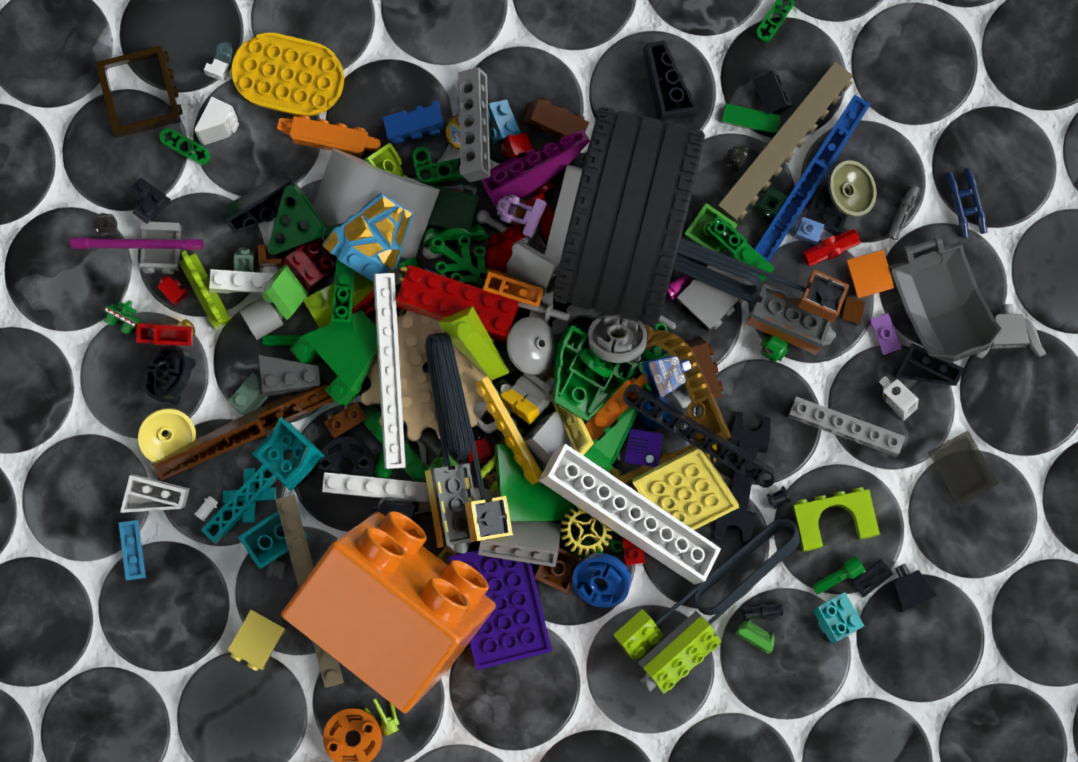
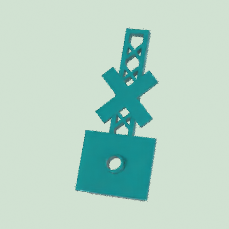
[201,417,325,544]

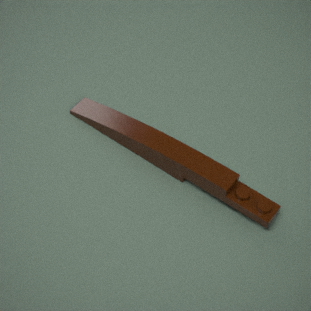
[152,381,334,481]

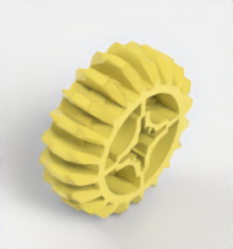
[560,506,613,556]

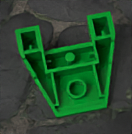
[290,310,378,406]
[553,325,637,421]

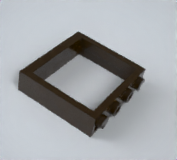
[95,46,183,138]

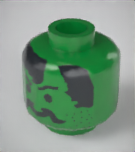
[760,335,789,362]

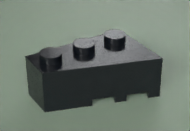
[894,343,965,386]

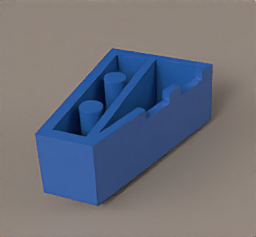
[383,100,444,145]

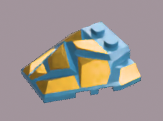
[322,193,413,282]

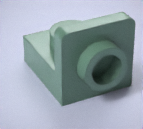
[234,248,255,272]

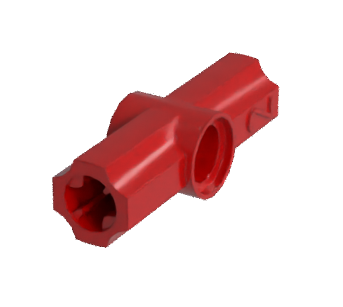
[802,229,861,267]

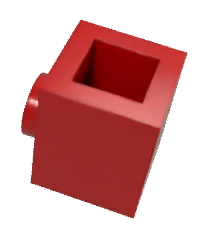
[468,438,495,465]

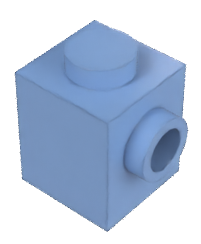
[793,217,824,246]

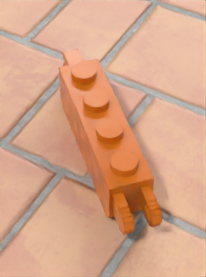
[277,115,381,157]
[571,374,648,449]

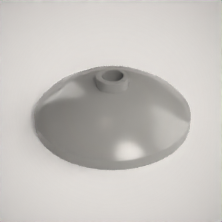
[507,317,558,375]

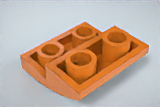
[846,250,894,298]

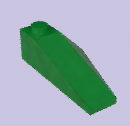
[583,407,638,472]

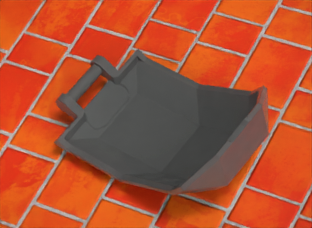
[889,235,1002,363]

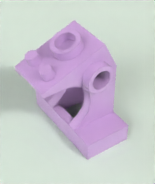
[496,194,547,239]

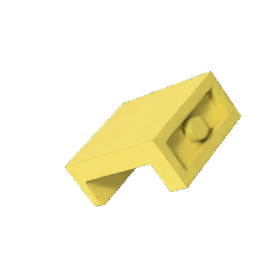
[227,610,286,671]

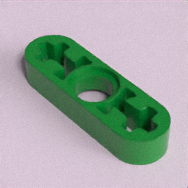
[756,0,794,43]
[160,128,210,165]

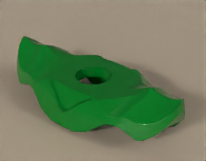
[423,225,489,246]

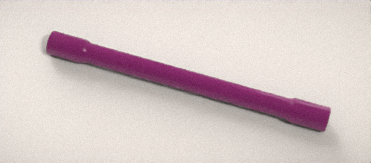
[70,237,204,250]

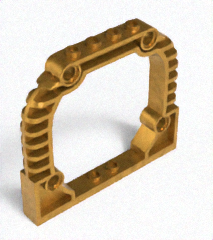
[552,324,731,484]

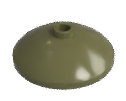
[828,160,877,217]

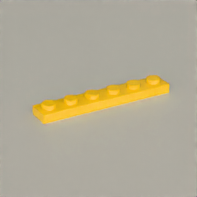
[475,376,542,485]

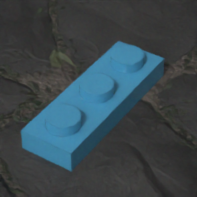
[119,520,146,581]

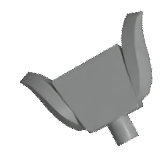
[975,304,1046,358]

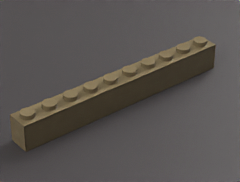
[717,61,853,222]

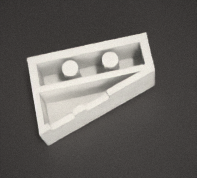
[120,474,190,513]

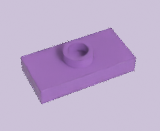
[869,313,902,356]

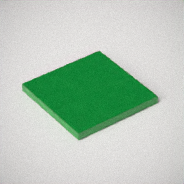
[495,444,573,522]

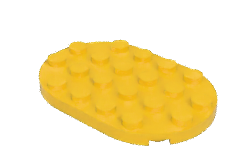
[232,33,344,117]

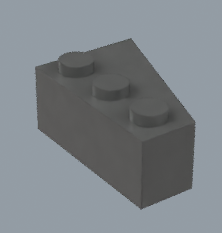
[258,355,321,397]

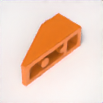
[483,268,544,307]

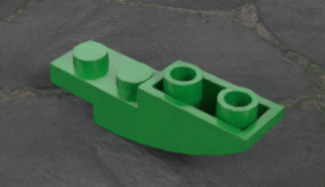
[706,216,775,283]
[331,258,355,324]

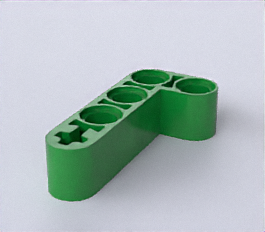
[413,147,464,186]

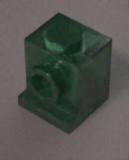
[758,187,787,218]

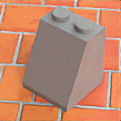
[523,411,573,471]

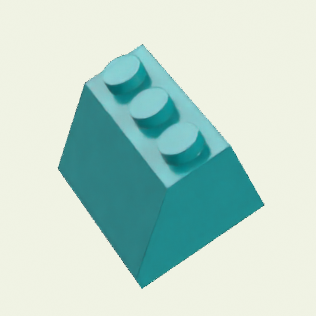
[238,510,309,569]

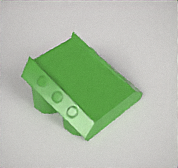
[262,265,308,320]
[735,619,775,654]

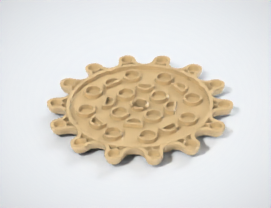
[361,310,496,441]

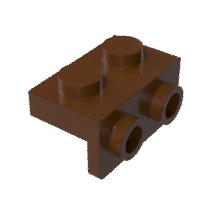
[324,402,366,438]

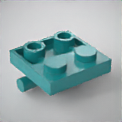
[812,592,864,644]

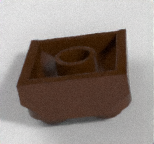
[533,548,582,594]

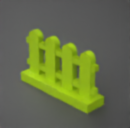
[179,250,231,329]

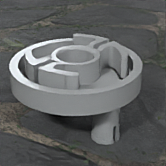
[588,314,647,363]

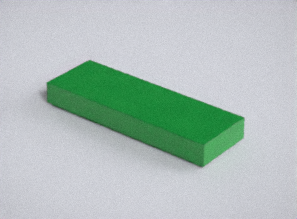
[721,103,781,135]

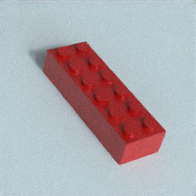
[396,265,519,343]

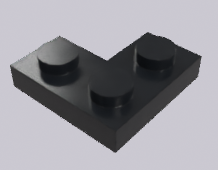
[128,178,171,224]
[806,184,847,234]

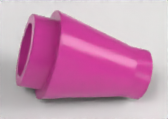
[666,275,691,301]

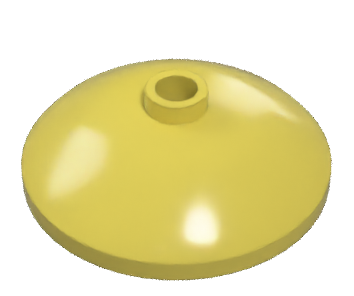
[138,408,196,463]

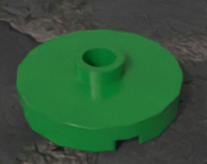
[579,347,614,378]

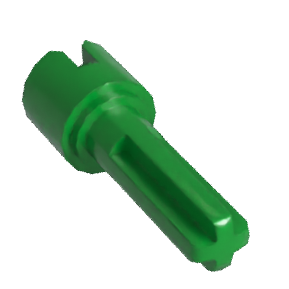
[813,555,866,594]

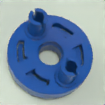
[572,553,631,608]

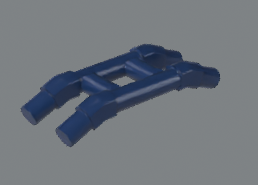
[945,168,988,238]

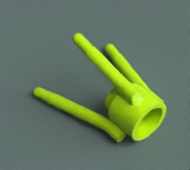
[364,698,400,737]

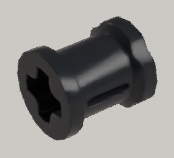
[766,486,791,510]

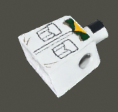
[878,376,919,421]

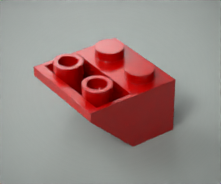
[485,224,528,273]

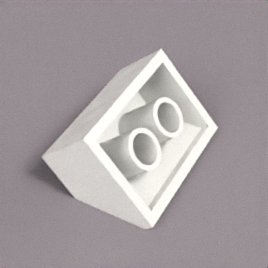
[194,97,239,145]

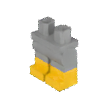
[500,373,554,425]

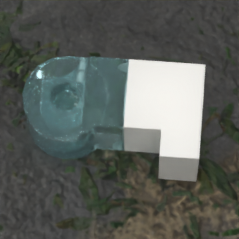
[204,42,234,82]

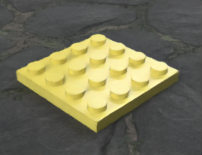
[632,447,739,530]

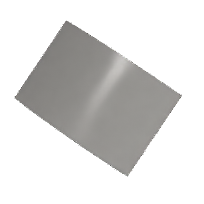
[313,148,440,259]

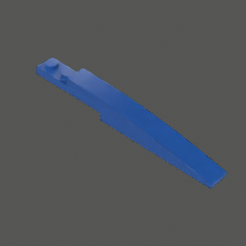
[754,94,871,262]

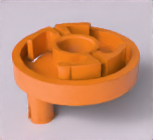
[323,708,382,762]

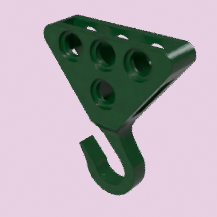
[268,183,344,255]

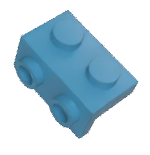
[488,100,521,145]

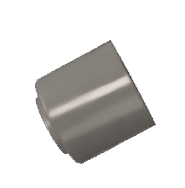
[240,297,283,340]

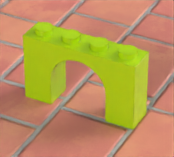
[792,487,880,552]

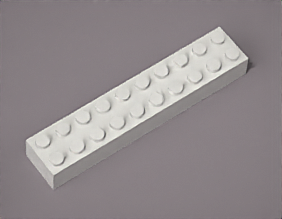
[538,444,721,585]

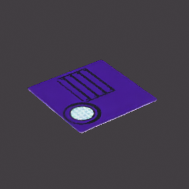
[625,429,663,467]

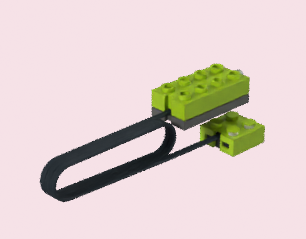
[613,518,800,694]

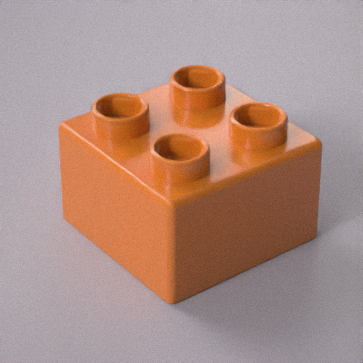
[281,511,495,713]

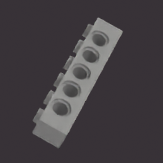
[457,67,490,182]
[788,397,905,457]

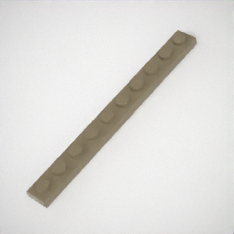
[275,494,344,688]

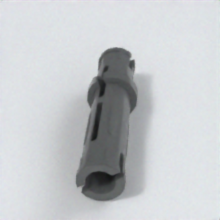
[886,184,920,241]

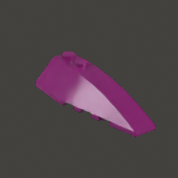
[481,130,590,207]

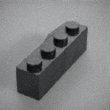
[219,171,295,234]

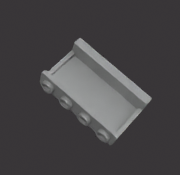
[676,250,754,331]
[478,522,561,567]

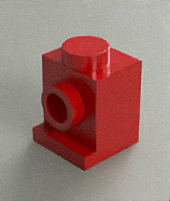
[157,275,189,306]

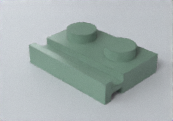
[228,373,270,415]

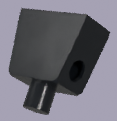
[892,563,937,613]

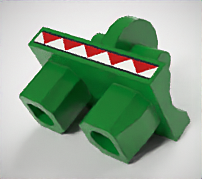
[104,300,142,334]

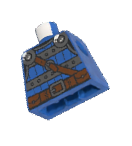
[641,356,691,398]

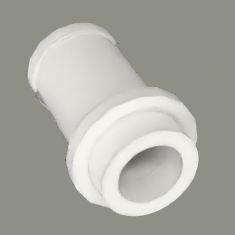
[194,496,218,521]

